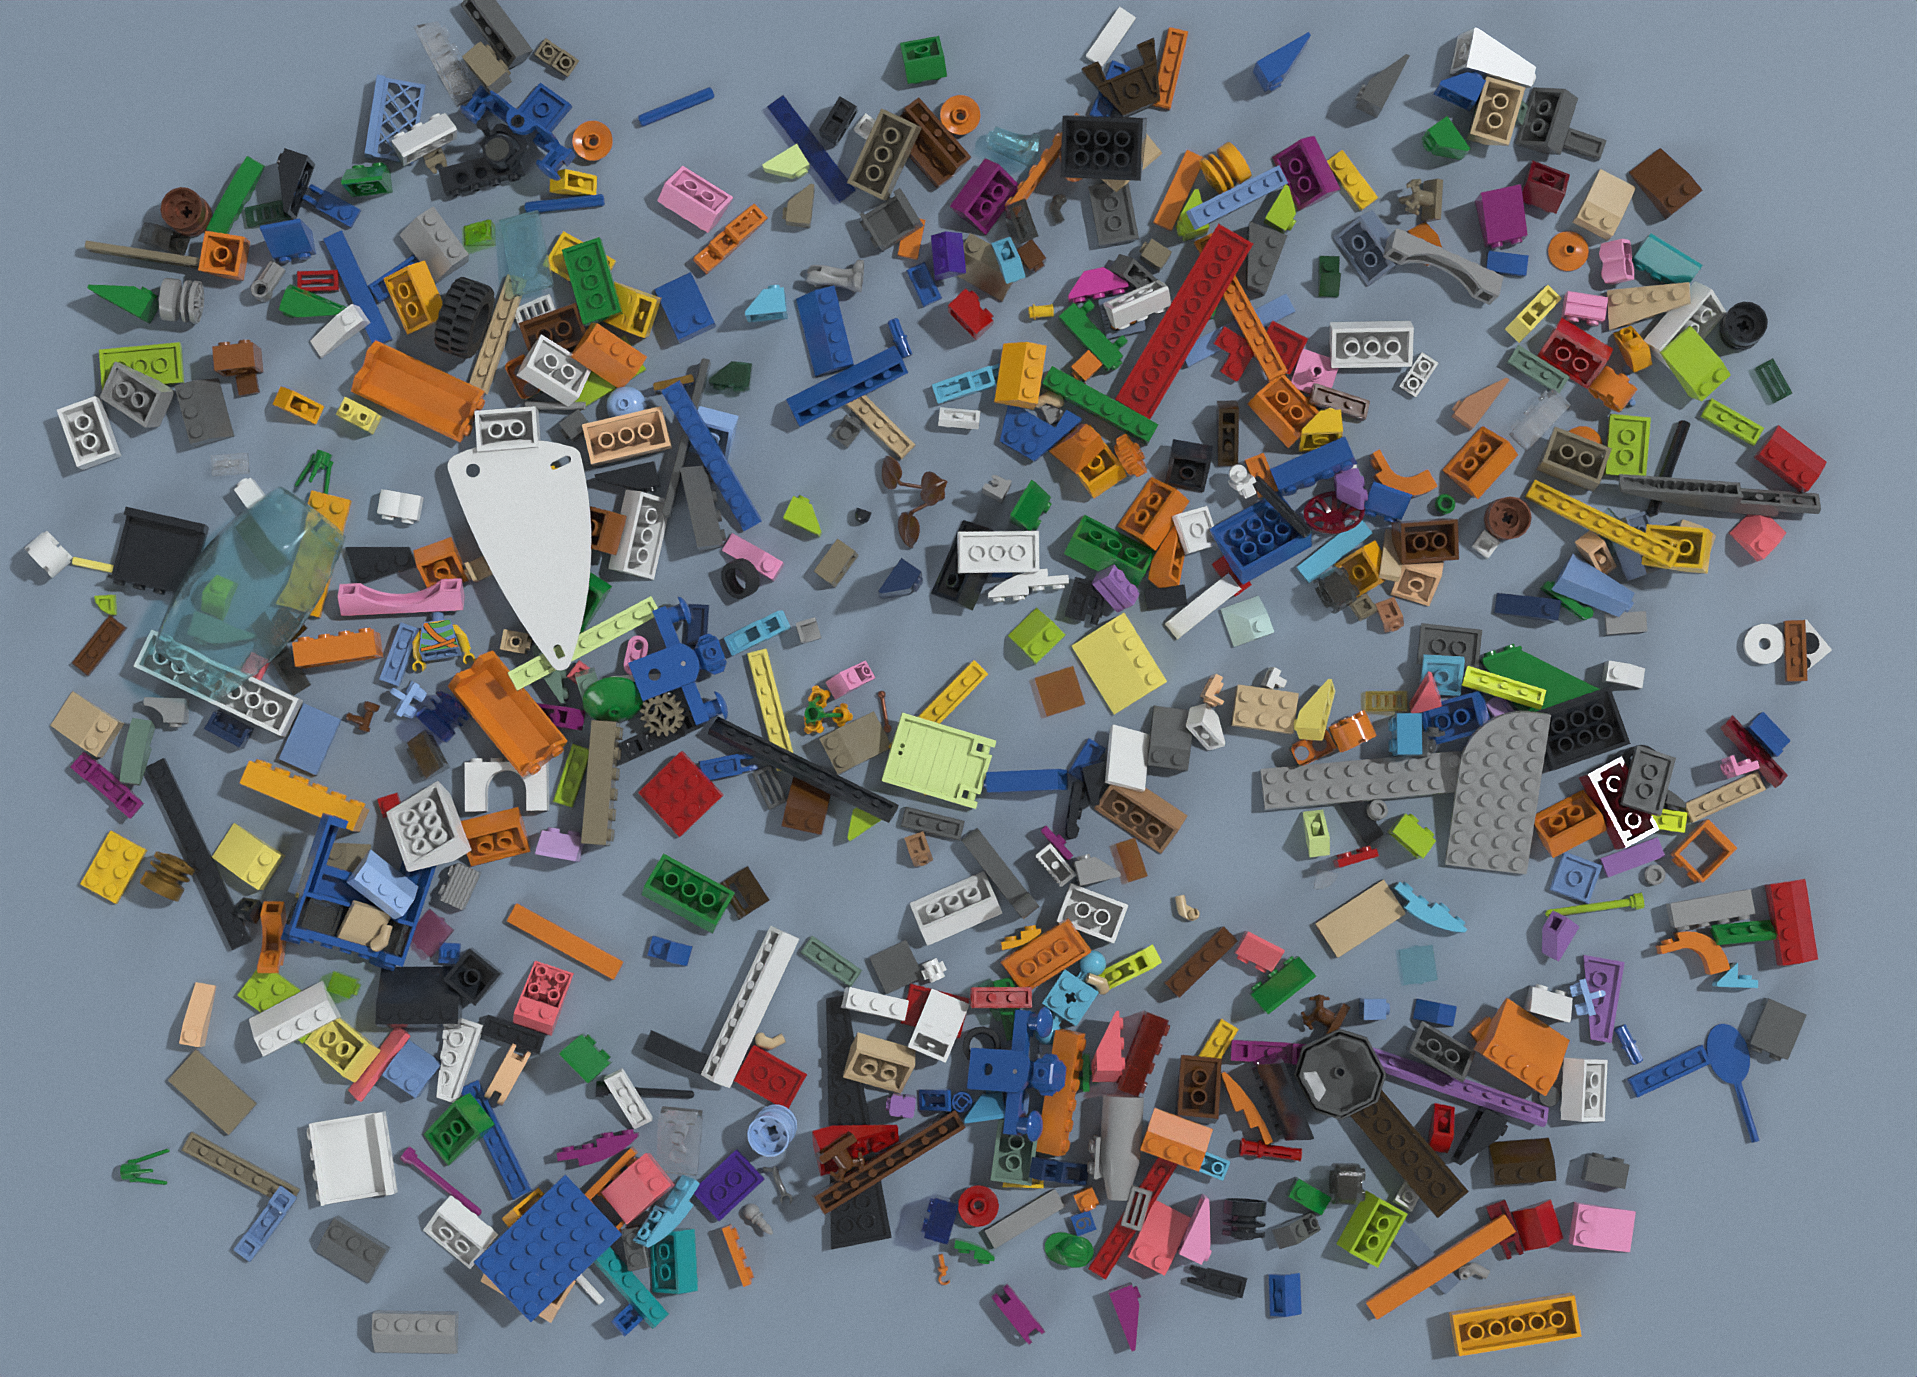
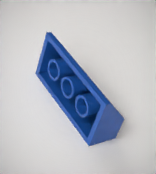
[796,286,854,377]

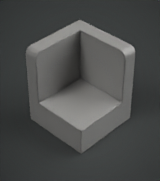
[795,617,821,644]

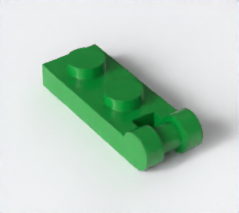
[1540,581,1594,620]

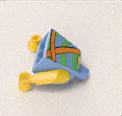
[412,611,476,671]

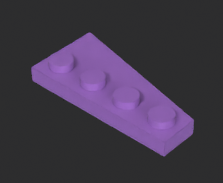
[1583,955,1625,1043]

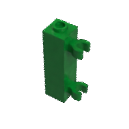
[1058,300,1128,372]

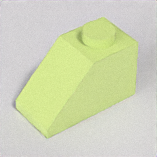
[762,144,810,179]
[1303,809,1330,857]

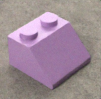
[535,827,584,862]

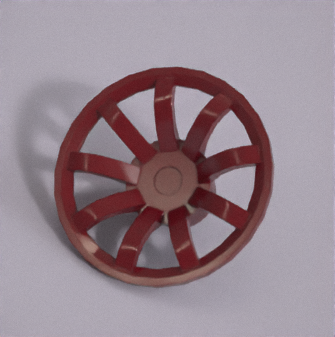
[1304,491,1365,534]

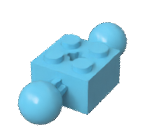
[1034,950,1106,1045]

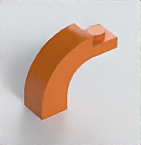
[1370,449,1438,498]
[257,901,287,973]
[1656,931,1730,975]

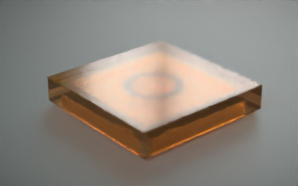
[1034,666,1085,717]

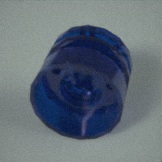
[415,689,471,743]

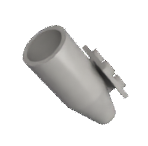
[1087,1094,1144,1201]

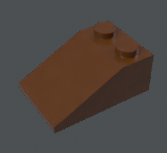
[1629,148,1703,220]
[781,776,831,835]
[1175,1055,1222,1124]

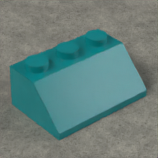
[1632,233,1703,284]
[650,1228,698,1294]

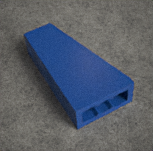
[984,769,1068,793]

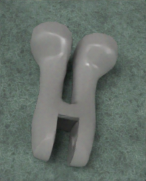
[806,260,864,292]

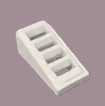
[515,294,556,328]

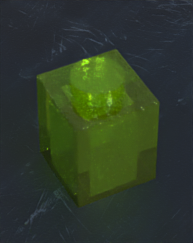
[326,971,361,999]

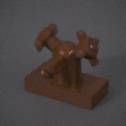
[1301,994,1351,1037]
[814,1131,865,1183]

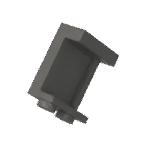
[859,188,924,252]
[1746,998,1807,1061]

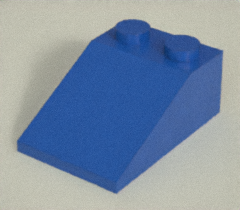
[1253,32,1311,92]
[260,218,316,263]
[654,272,716,344]
[1421,691,1490,745]

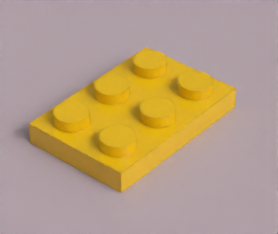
[543,231,616,282]
[80,830,148,904]

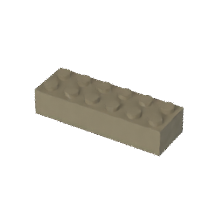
[581,720,623,846]

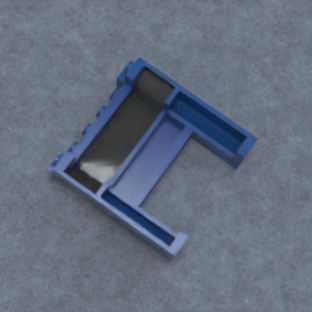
[281,813,437,971]

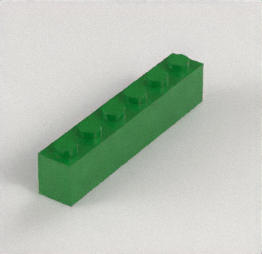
[1042,366,1159,445]

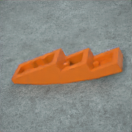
[693,204,768,275]
[1221,1071,1273,1145]

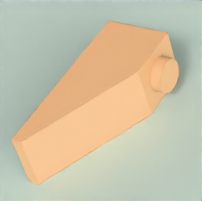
[179,982,216,1047]

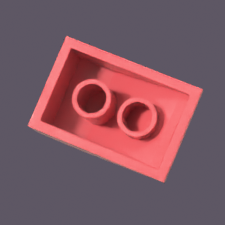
[602,1153,675,1225]
[1127,1200,1191,1276]

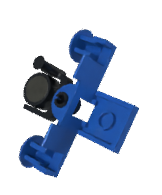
[460,82,576,181]

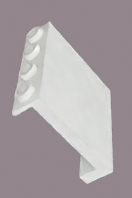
[307,1111,398,1206]

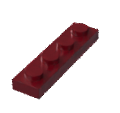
[1720,715,1788,788]

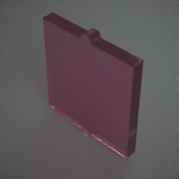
[407,909,454,958]

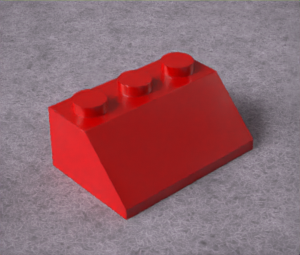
[1537,317,1613,389]
[1754,425,1827,493]

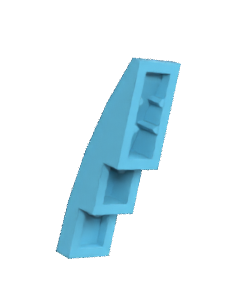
[932,363,1000,404]

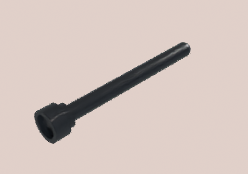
[595,1081,695,1099]

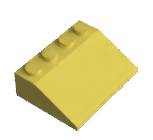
[1072,613,1167,715]

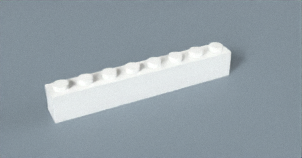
[701,925,799,1088]

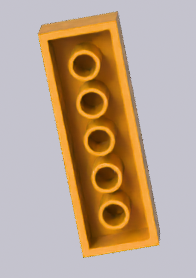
[240,759,370,832]
[1449,1292,1582,1356]

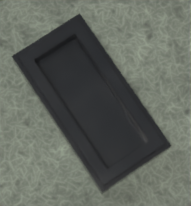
[1144,584,1187,610]

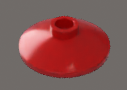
[958,1185,999,1227]

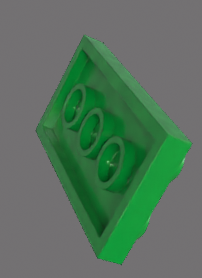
[562,237,623,326]

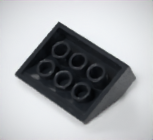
[1060,115,1147,181]
[1536,686,1631,772]
[375,966,463,1028]
[1252,1052,1314,1141]

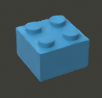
[1388,713,1422,756]

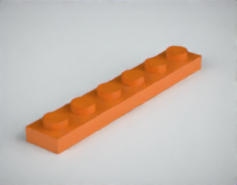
[1005,113,1079,219]

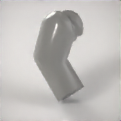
[1459,1262,1490,1280]

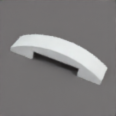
[1165,573,1241,640]

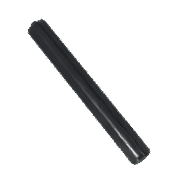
[1647,420,1691,516]

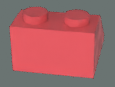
[1234,931,1285,973]

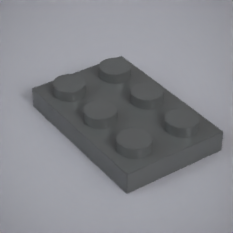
[1088,182,1139,247]
[1417,623,1482,669]
[1620,745,1676,817]

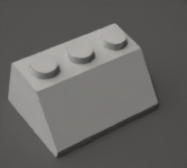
[400,207,469,284]
[1073,854,1121,886]

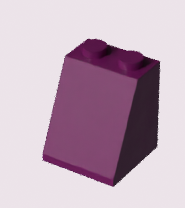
[1474,184,1528,249]

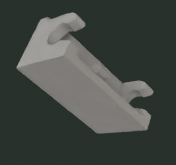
[982,475,1012,504]

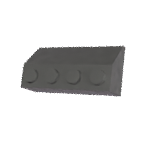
[680,466,727,552]

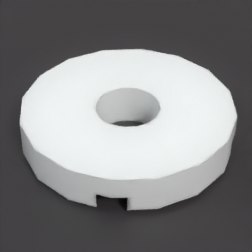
[1743,624,1785,664]

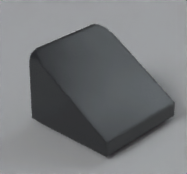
[233,897,263,924]

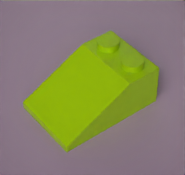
[1659,326,1731,402]

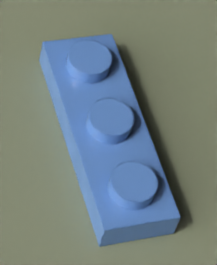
[379,622,421,687]

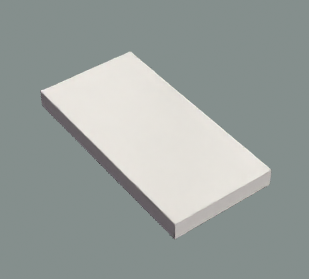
[957,531,1040,573]

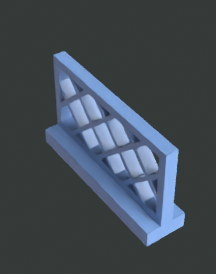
[365,74,425,164]

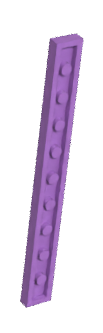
[1373,1047,1549,1127]

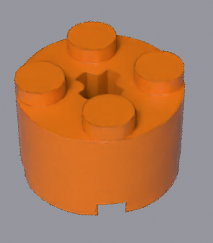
[1588,365,1638,412]
[1328,710,1377,753]

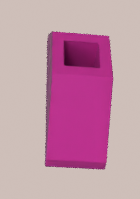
[1068,267,1129,304]

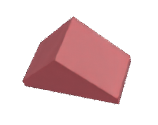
[1409,671,1442,713]

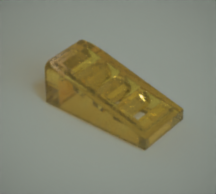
[1366,691,1408,712]

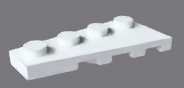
[436,1018,484,1103]

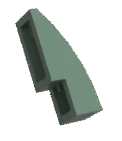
[120,718,156,786]

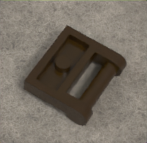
[720,866,770,920]

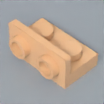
[1200,674,1224,707]

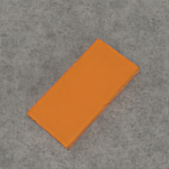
[1001,918,1091,989]

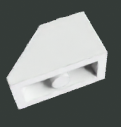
[1601,661,1645,689]
[1186,703,1225,751]

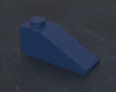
[1494,593,1561,623]

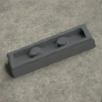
[901,807,965,841]

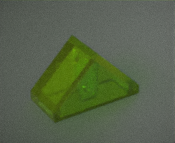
[464,219,496,247]

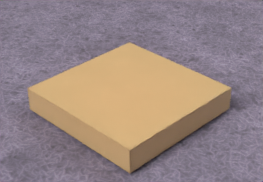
[337,900,391,947]

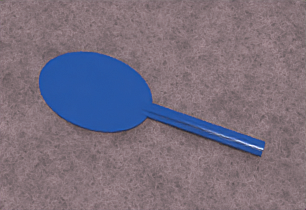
[1706,1024,1760,1143]

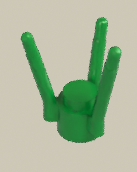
[295,449,334,494]
[120,1149,170,1185]

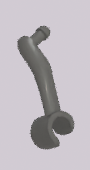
[763,1166,793,1204]

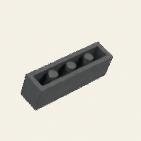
[461,0,533,68]

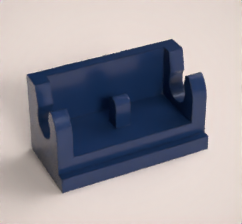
[204,710,254,748]

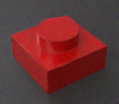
[377,793,401,818]

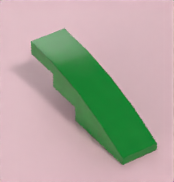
[207,156,265,234]

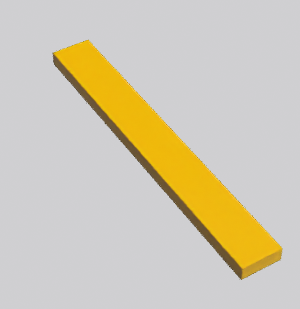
[1525,480,1681,569]

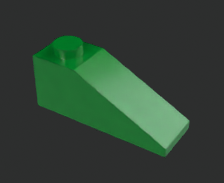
[278,284,347,318]

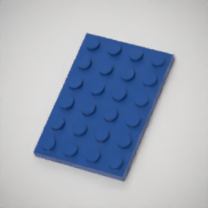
[474,1174,622,1322]

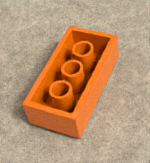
[292,628,384,669]

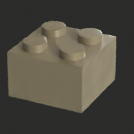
[462,41,512,94]

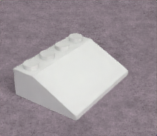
[386,781,471,872]

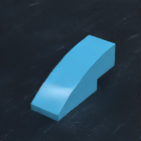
[724,610,791,656]

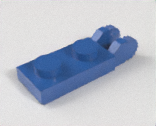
[302,184,361,228]
[699,754,758,780]

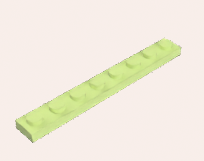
[507,596,658,691]

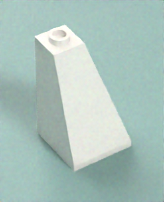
[1450,28,1536,89]

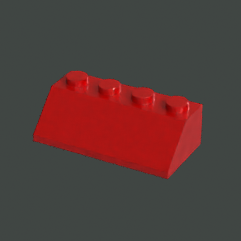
[1764,879,1818,966]

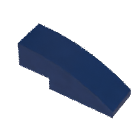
[1029,1157,1089,1185]

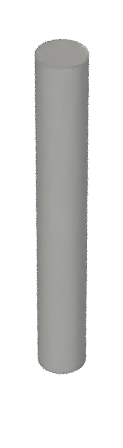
[525,401,586,410]

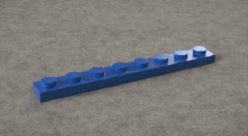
[661,380,762,531]

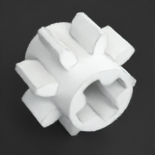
[921,958,947,983]

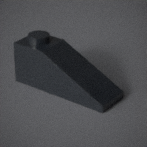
[594,461,661,493]

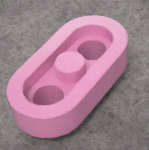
[624,636,649,675]

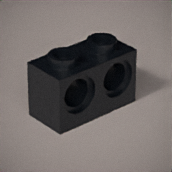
[819,96,858,146]

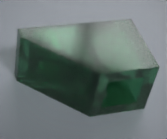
[709,361,753,393]

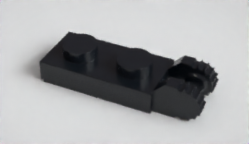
[1064,782,1085,839]
[1187,1264,1248,1298]

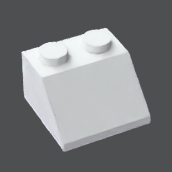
[1523,984,1572,1023]

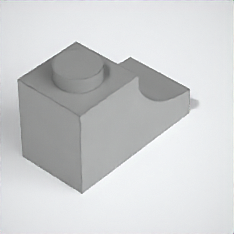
[144,697,189,727]

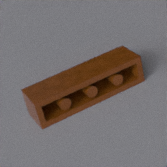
[1163,926,1238,998]

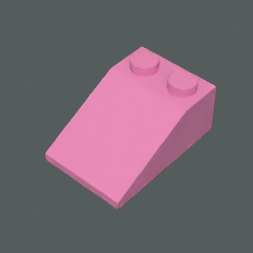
[1177,1194,1212,1265]
[1569,1202,1636,1252]

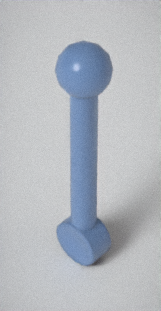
[1622,365,1636,407]

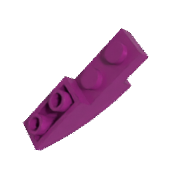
[557,1129,640,1166]

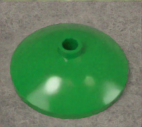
[582,677,643,723]

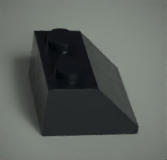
[1165,439,1213,492]
[443,948,504,1006]

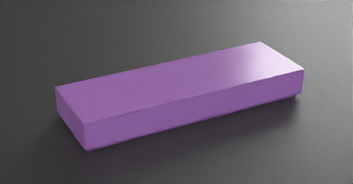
[1600,837,1665,878]

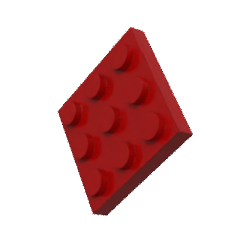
[638,751,724,837]

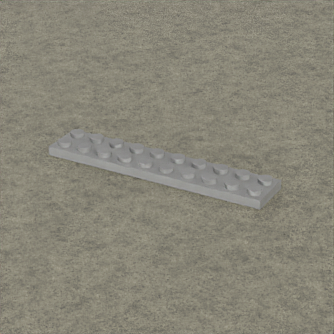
[1260,751,1463,810]

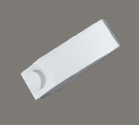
[310,304,370,358]

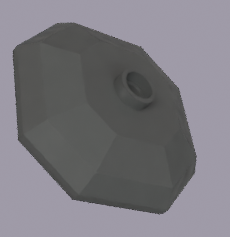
[1294,1028,1386,1120]

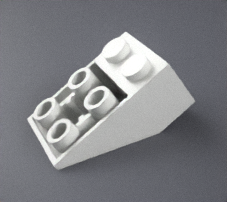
[908,989,970,1063]

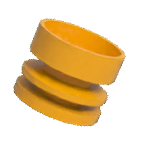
[1199,142,1252,194]

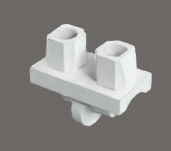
[1228,464,1256,498]

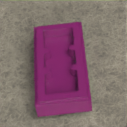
[1040,826,1073,861]

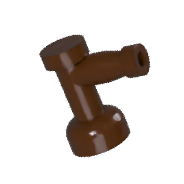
[346,701,380,732]

